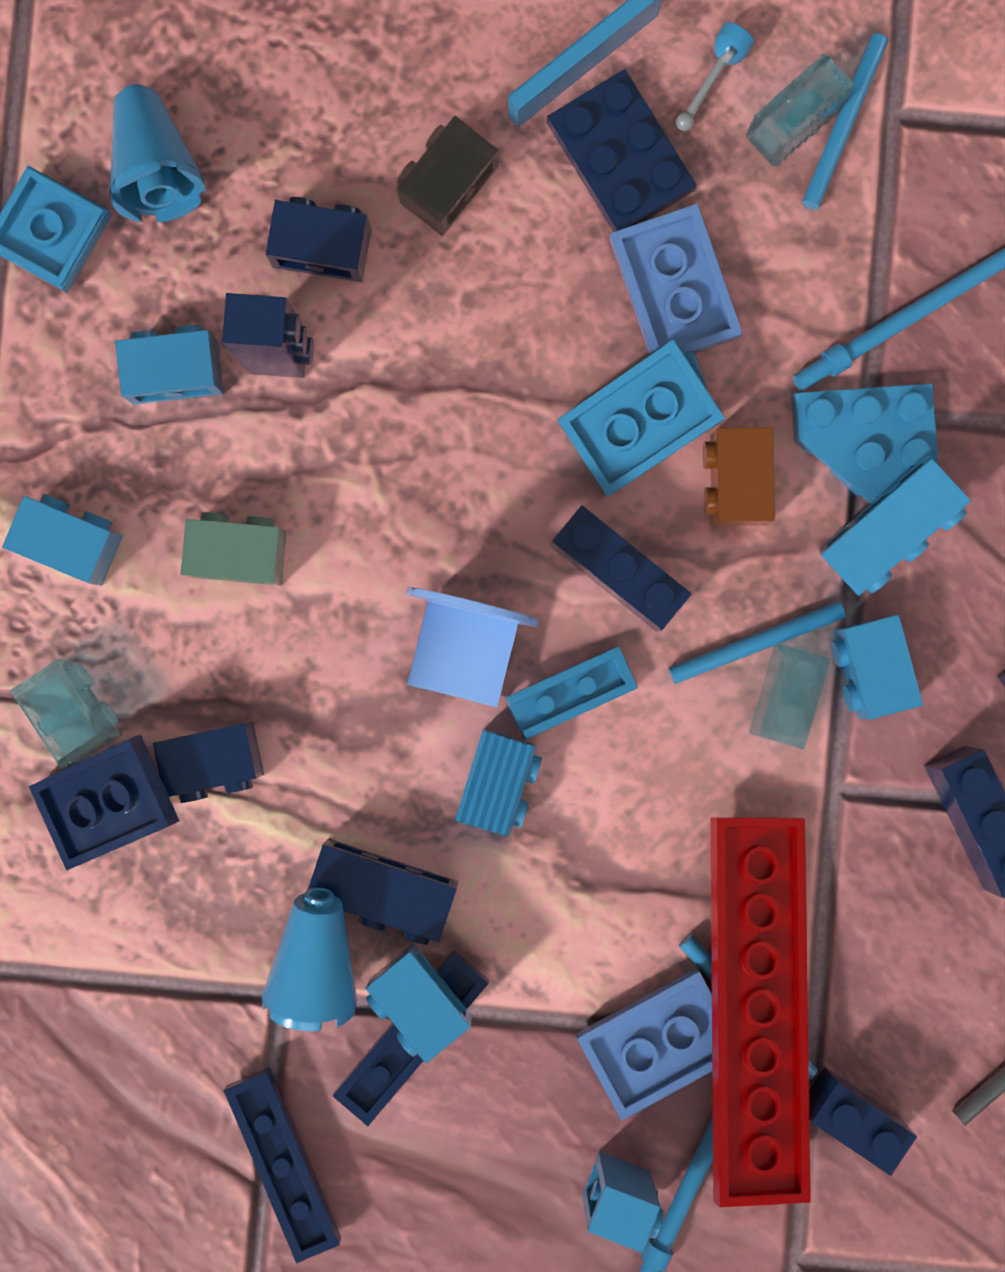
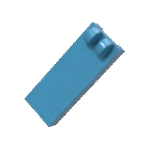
[504,646,638,740]

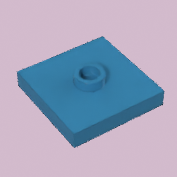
[0,165,112,293]

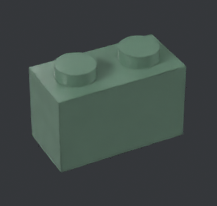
[180,512,286,586]

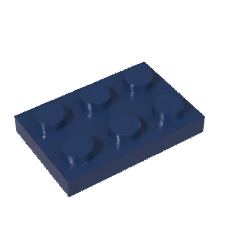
[547,69,697,232]
[28,734,180,871]

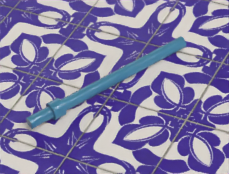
[792,248,1005,391]
[639,1116,713,1272]

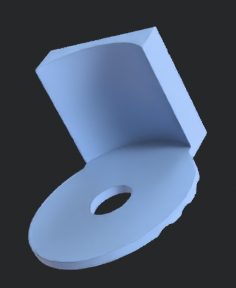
[406,587,539,708]

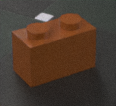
[703,427,775,526]

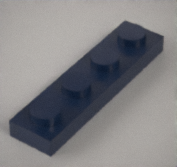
[333,950,489,1126]
[224,1067,342,1264]

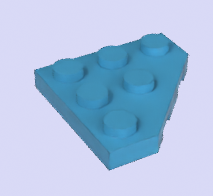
[791,384,938,504]

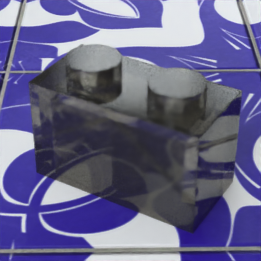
[397,116,499,237]

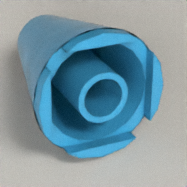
[110,84,206,223]
[262,888,357,1032]

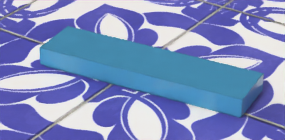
[508,0,662,128]

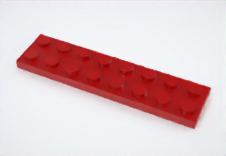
[710,817,811,1208]

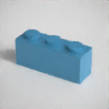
[819,455,971,596]

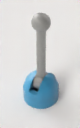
[676,22,755,131]

